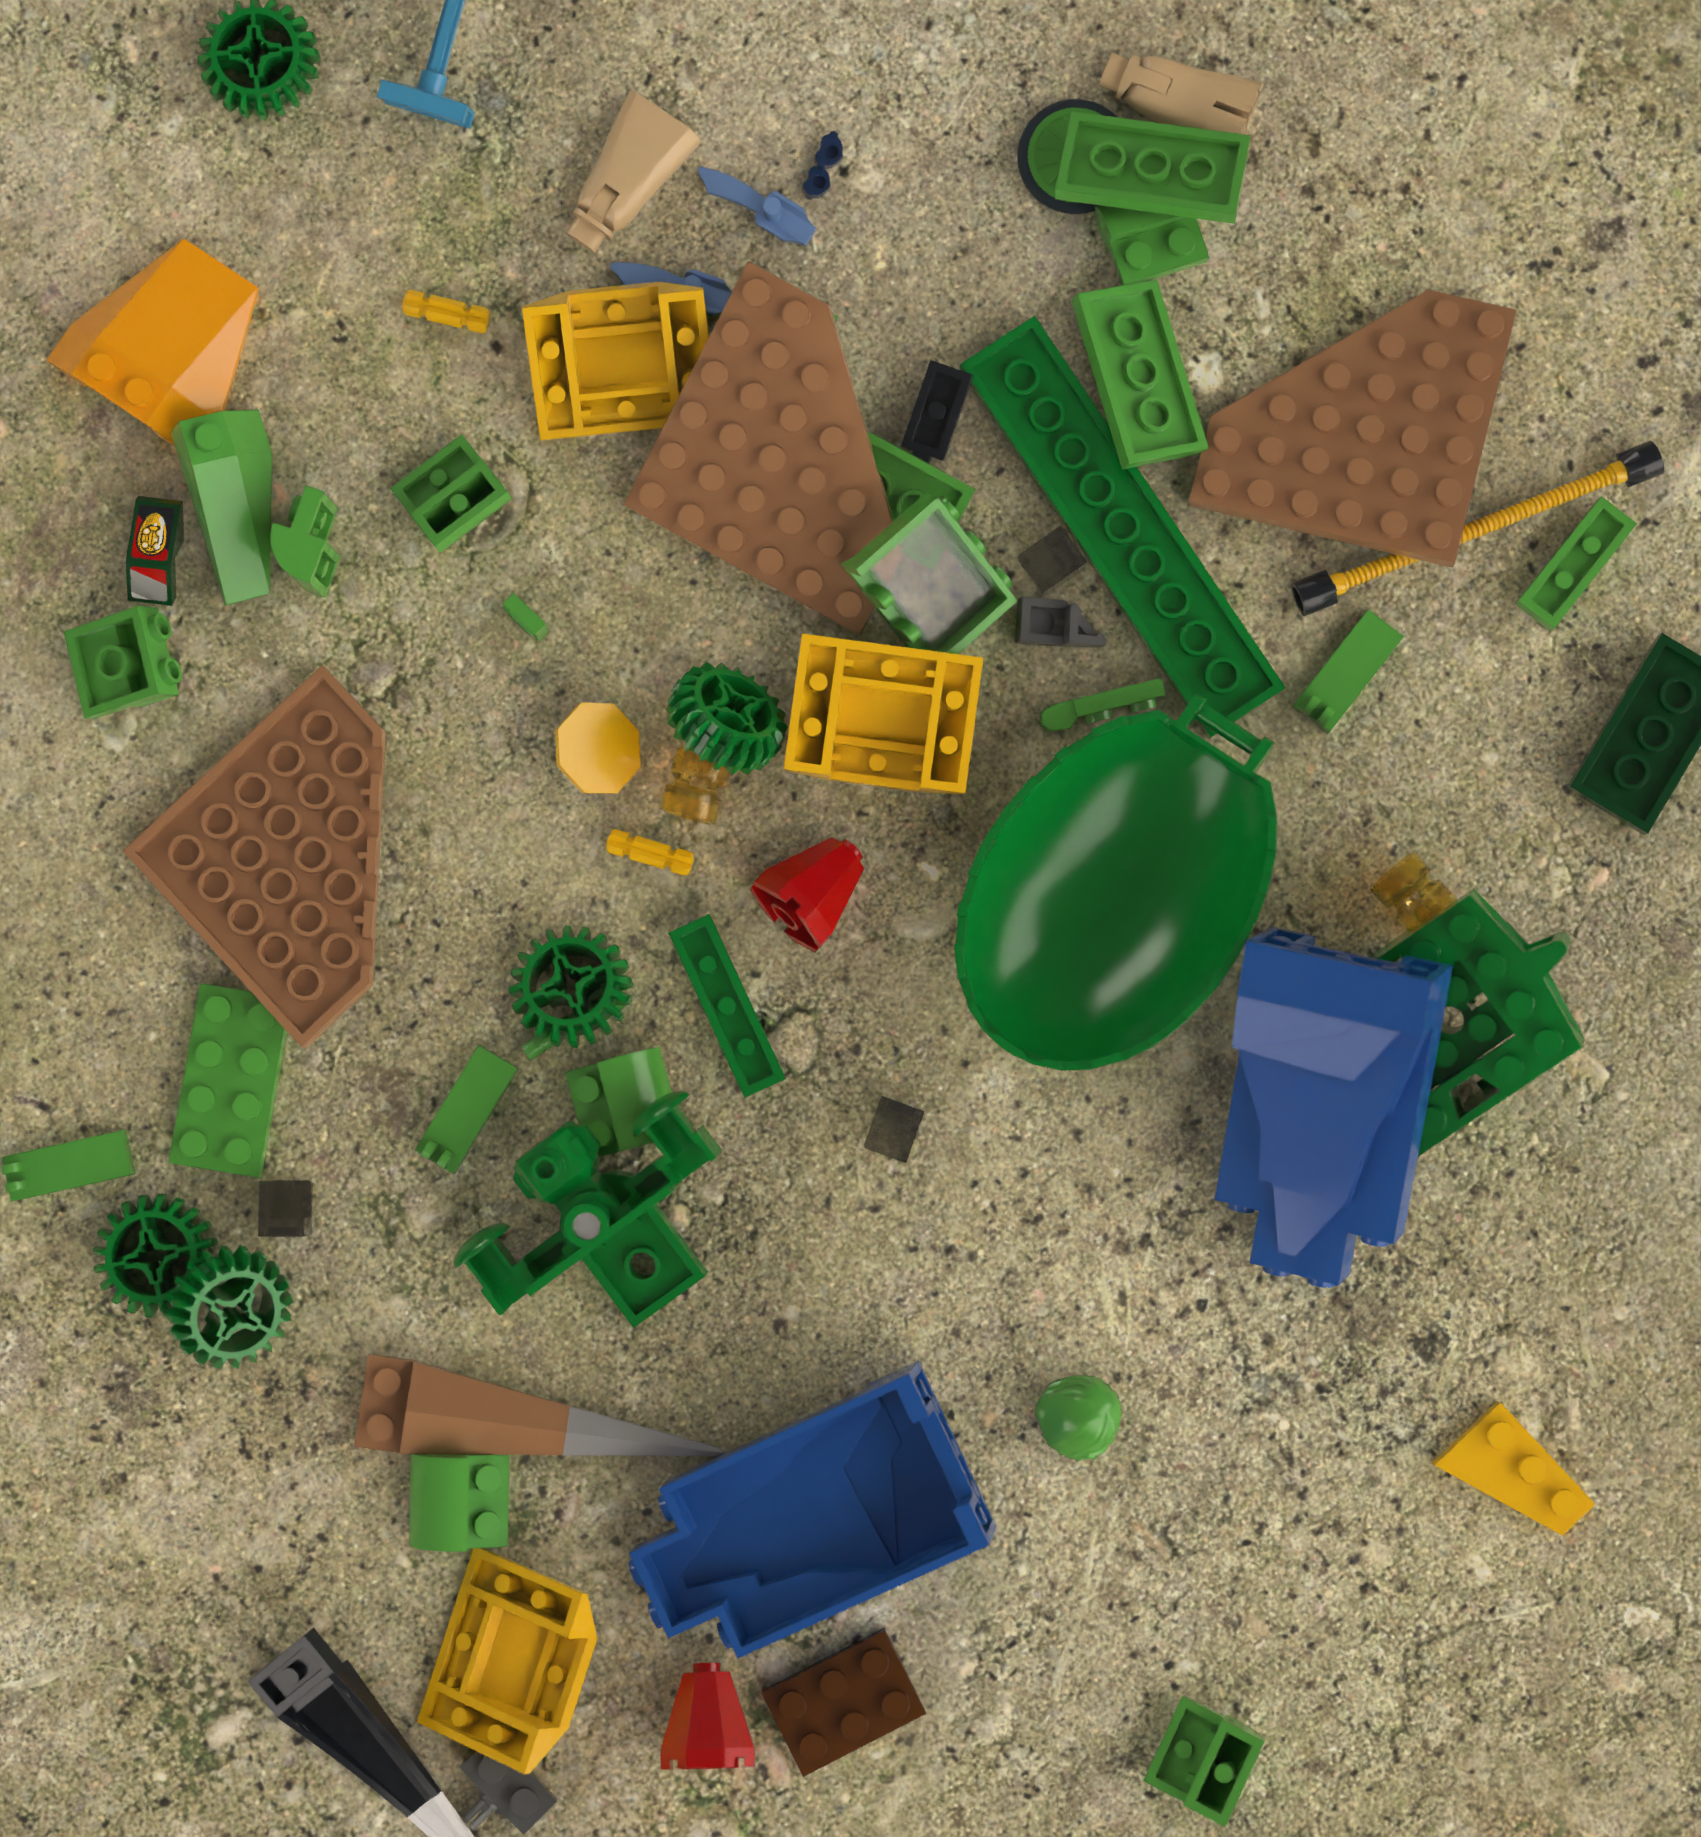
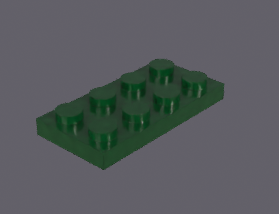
[1566,633,1701,835]

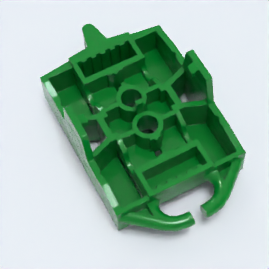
[1369,888,1585,1157]

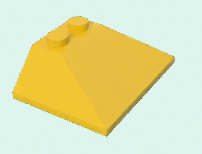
[522,281,709,440]
[784,634,983,794]
[417,1548,598,1774]

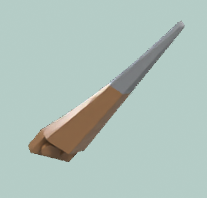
[354,1354,725,1456]

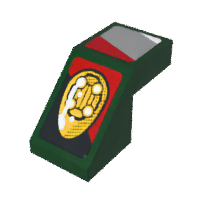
[126,496,184,606]

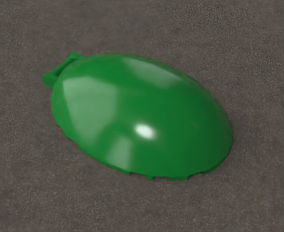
[954,693,1277,1071]

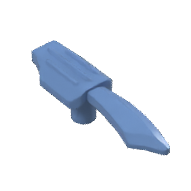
[698,167,816,247]
[610,262,732,316]

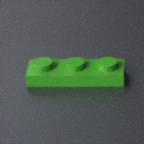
[1515,496,1637,631]

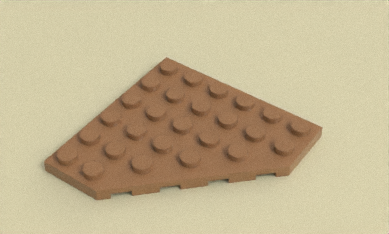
[624,261,904,635]
[1188,290,1517,568]
[123,665,386,1049]

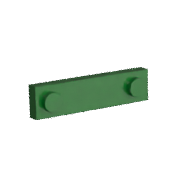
[668,914,786,1098]

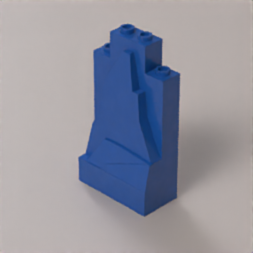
[1214,927,1453,1288]
[628,1360,997,1659]

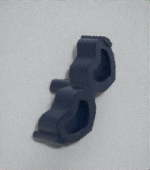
[802,131,843,200]

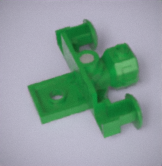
[453,1091,722,1328]

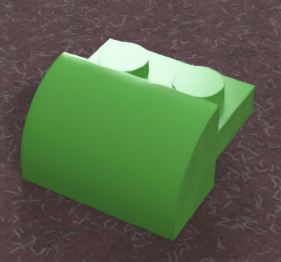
[1094,205,1210,286]
[390,434,512,553]
[270,485,340,598]
[565,1047,672,1157]
[409,1454,509,1552]
[1143,1695,1265,1827]

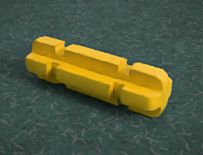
[402,289,491,334]
[606,829,694,876]

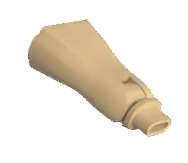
[1099,53,1263,134]
[566,91,701,253]

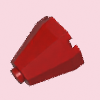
[750,837,864,953]
[660,1663,756,1770]

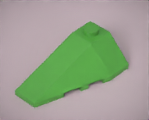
[171,410,272,606]

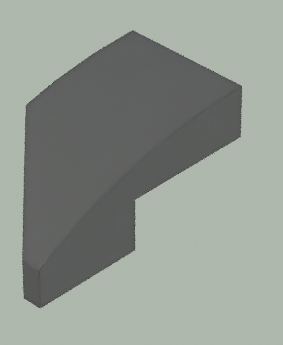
[1015,596,1106,648]

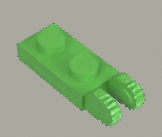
[1038,678,1166,732]

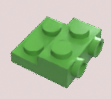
[64,606,182,719]

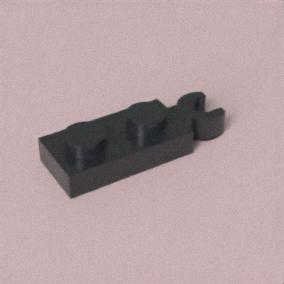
[901,360,974,464]

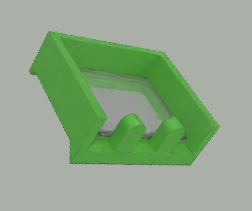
[840,493,1018,654]

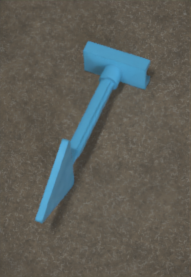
[377,0,475,129]

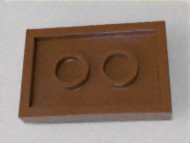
[762,1628,926,1777]

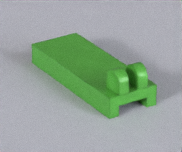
[1292,609,1404,734]
[415,1045,519,1174]
[1,1130,136,1202]

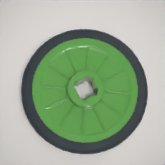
[1017,99,1117,214]

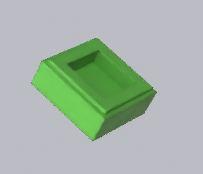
[503,593,550,642]

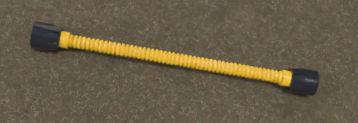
[1291,441,1664,616]

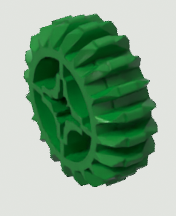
[197,0,321,121]
[665,662,788,775]
[509,925,633,1048]
[93,1193,218,1318]
[166,1245,293,1370]

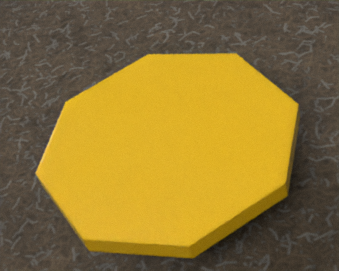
[555,702,641,794]

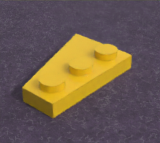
[1431,1401,1596,1536]

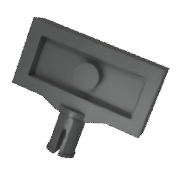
[460,1751,557,1835]

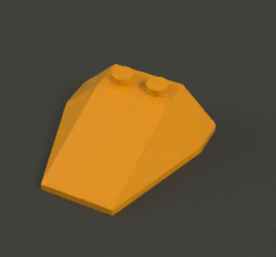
[46,239,259,447]

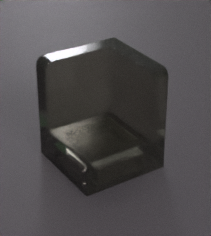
[1018,526,1087,598]
[864,1096,925,1163]
[258,1180,313,1237]

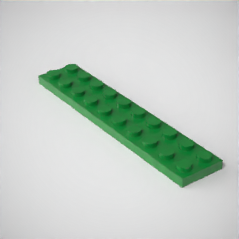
[959,315,1286,739]

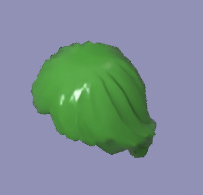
[1034,1375,1122,1462]

